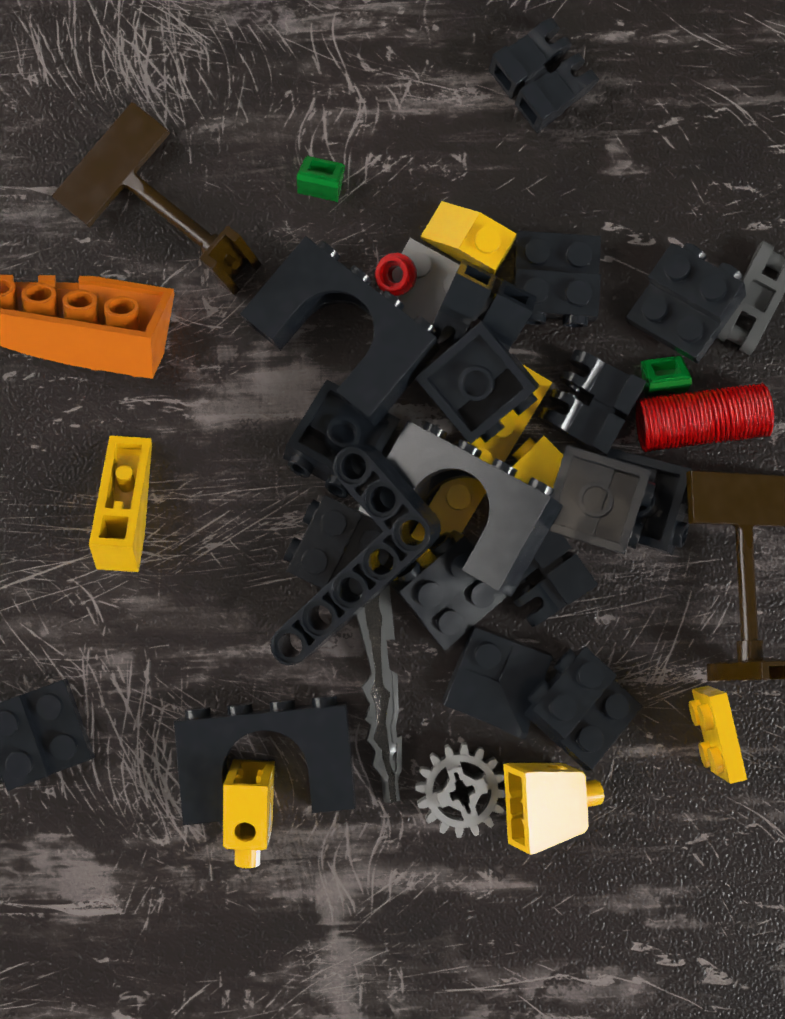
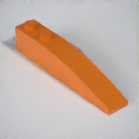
[0,275,174,379]

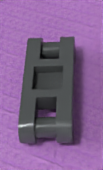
[717,241,785,356]

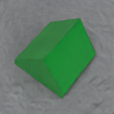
[297,156,346,202]
[641,356,692,398]

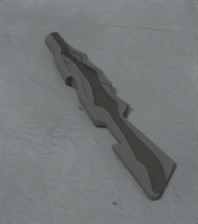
[356,585,402,803]

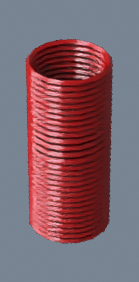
[635,383,774,452]

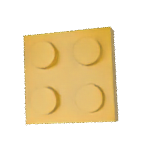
[689,685,747,784]

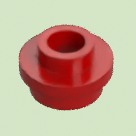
[375,253,417,296]

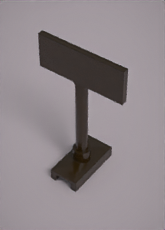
[52,102,261,296]
[686,471,785,681]

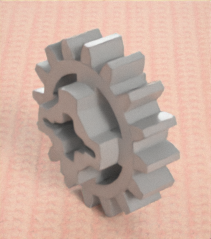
[415,742,505,838]

